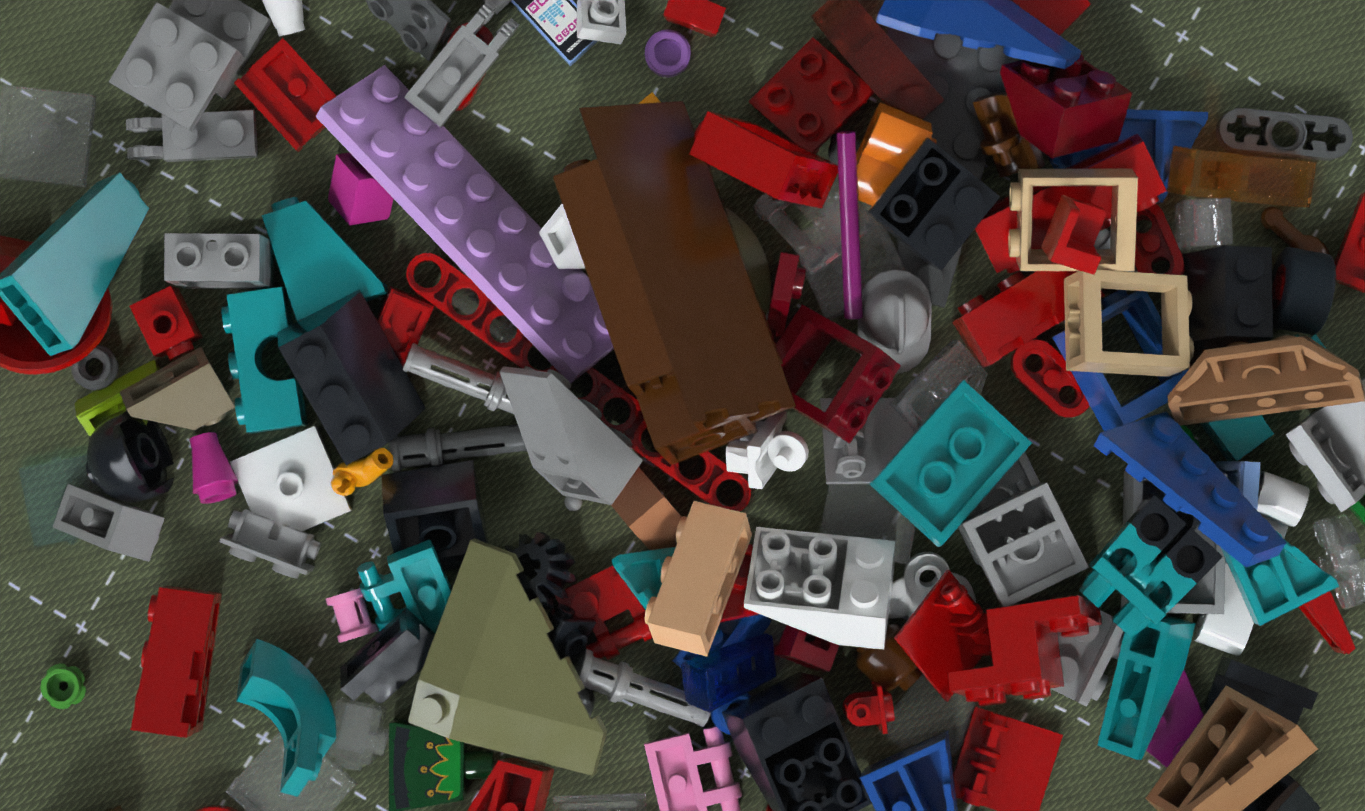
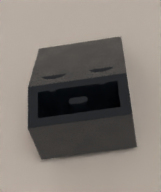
[721,672,872,811]

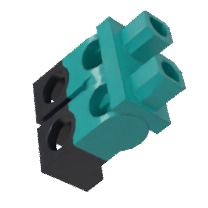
[1078,493,1223,638]

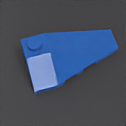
[876,0,1082,69]

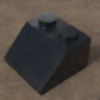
[1169,246,1273,349]
[381,460,489,571]

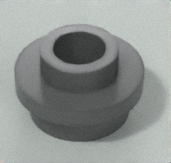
[71,344,119,390]

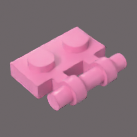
[644,726,742,811]

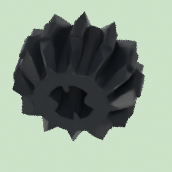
[505,532,577,610]

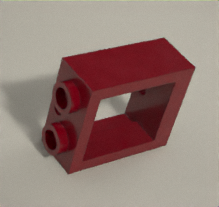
[776,304,901,444]

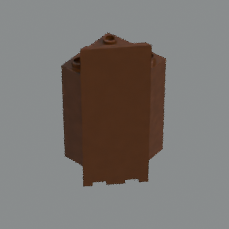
[553,101,796,465]

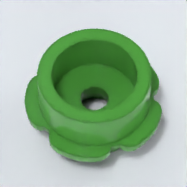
[40,663,86,709]

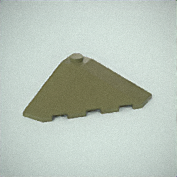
[408,538,607,776]

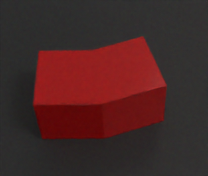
[663,0,726,38]

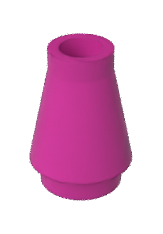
[189,432,238,504]

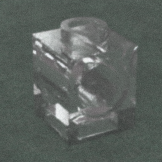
[1175,198,1233,251]

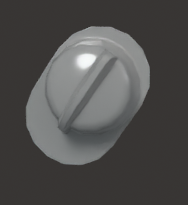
[858,269,932,374]

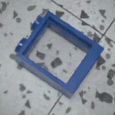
[1052,290,1189,431]

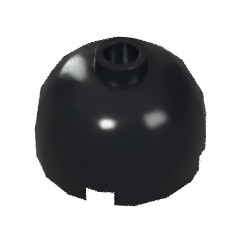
[86,409,174,503]

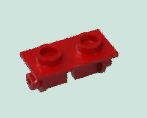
[842,682,895,734]

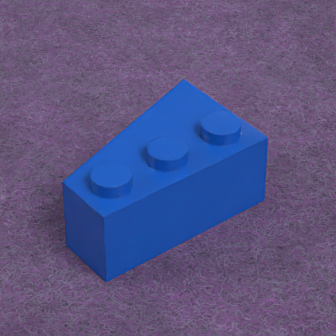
[860,730,958,811]

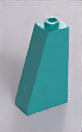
[0,172,149,356]

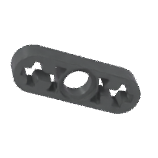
[1216,108,1353,161]

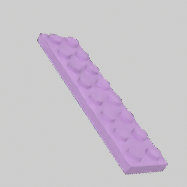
[316,65,614,383]

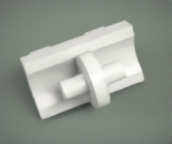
[726,411,809,489]

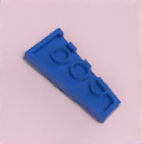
[1093,412,1286,568]

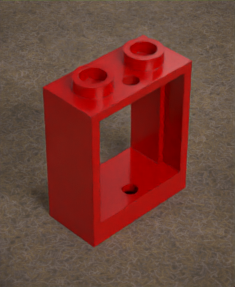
[689,111,838,209]

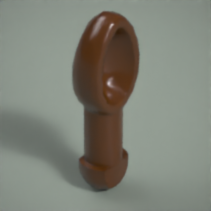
[1260,206,1330,255]

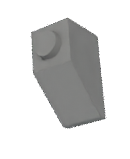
[53,484,165,562]

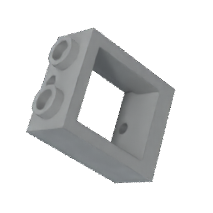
[164,233,276,289]

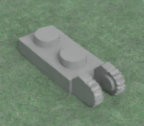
[404,0,519,128]
[126,110,258,162]

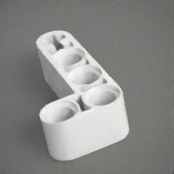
[1193,471,1309,656]

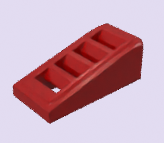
[1298,559,1356,654]

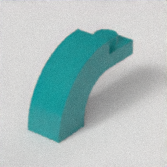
[236,639,337,797]

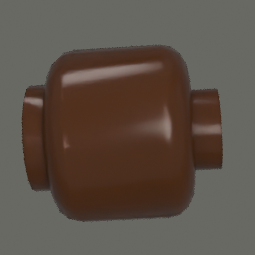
[855,624,923,691]

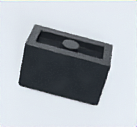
[340,608,435,704]
[1204,656,1318,724]

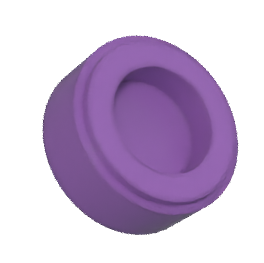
[645,30,691,78]

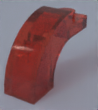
[811,0,944,119]

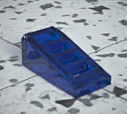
[681,633,777,713]

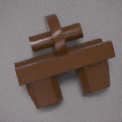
[972,91,1045,177]

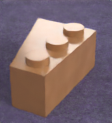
[1145,686,1318,811]

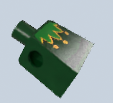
[389,719,494,811]

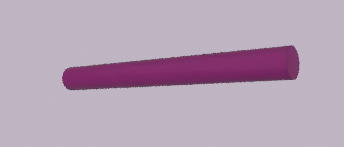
[837,131,863,319]

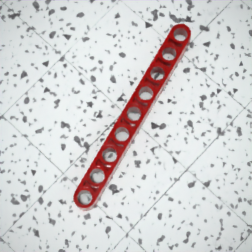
[406,253,751,512]

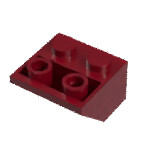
[1000,54,1132,158]

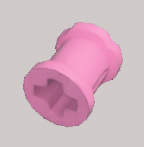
[326,588,379,643]

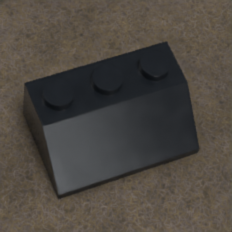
[277,289,426,465]

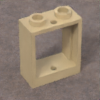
[1008,169,1138,271]
[1064,270,1194,377]

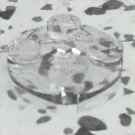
[1313,514,1365,610]

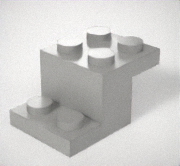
[109,0,272,132]
[1286,376,1365,512]
[958,452,1089,607]

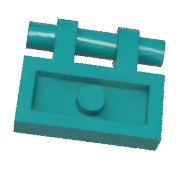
[357,540,452,633]

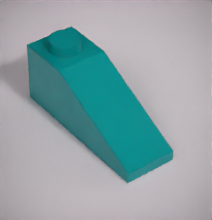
[1097,614,1196,760]

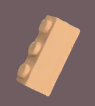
[645,501,752,656]

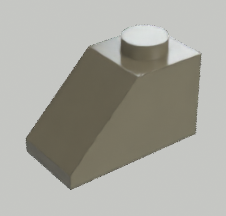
[120,347,235,430]

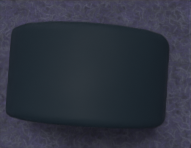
[1272,247,1336,335]

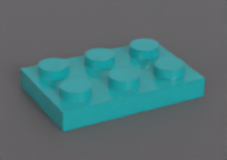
[869,380,1032,547]

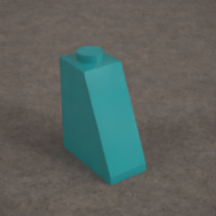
[262,197,388,321]

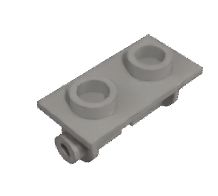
[219,509,321,578]

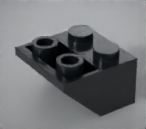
[868,138,1000,271]

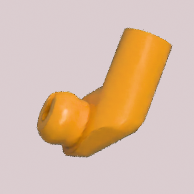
[330,448,394,496]

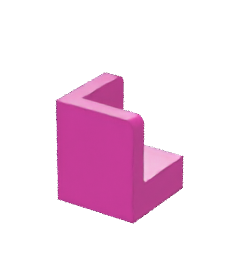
[328,152,394,226]

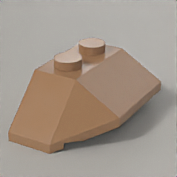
[1168,335,1365,426]

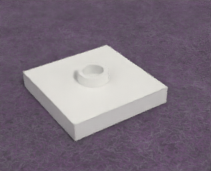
[230,426,352,540]

